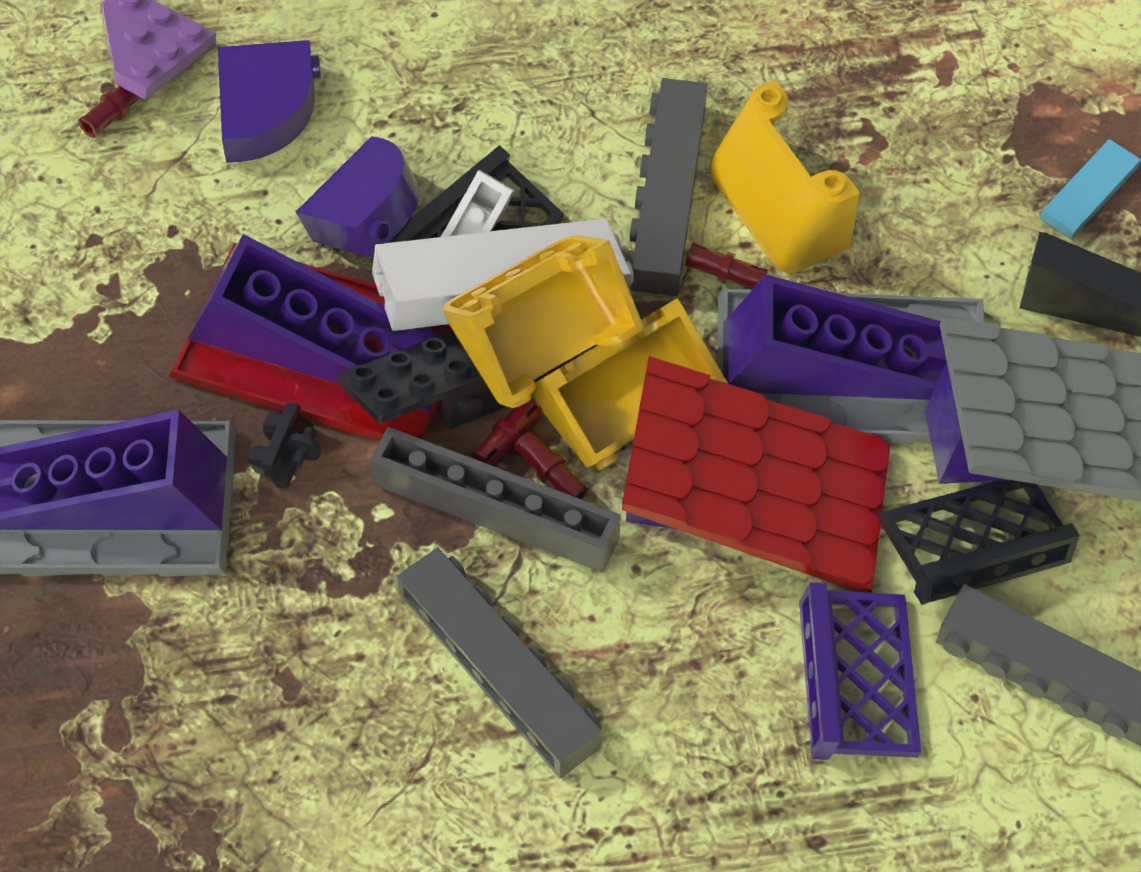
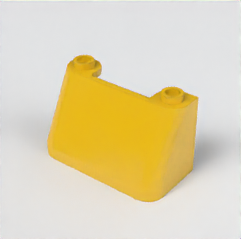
[710,79,860,273]
[442,235,645,408]
[531,298,728,471]

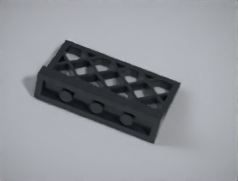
[389,145,564,243]
[878,480,1080,605]

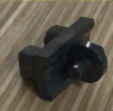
[248,402,322,488]

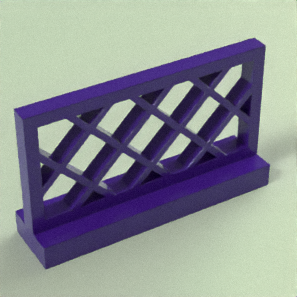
[799,582,921,760]

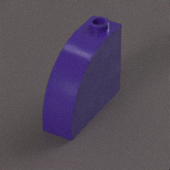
[218,40,321,163]
[295,136,420,258]

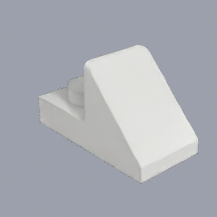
[441,170,514,237]

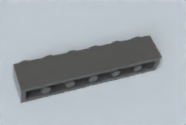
[626,78,708,297]
[370,427,621,573]
[397,547,602,779]
[936,584,1141,746]

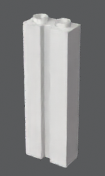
[372,219,633,331]

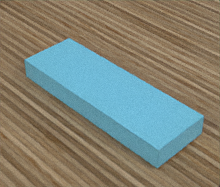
[1040,139,1141,240]

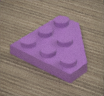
[102,0,216,100]

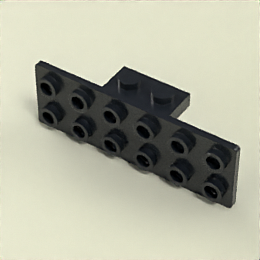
[337,330,507,429]

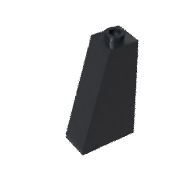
[1019,231,1141,337]

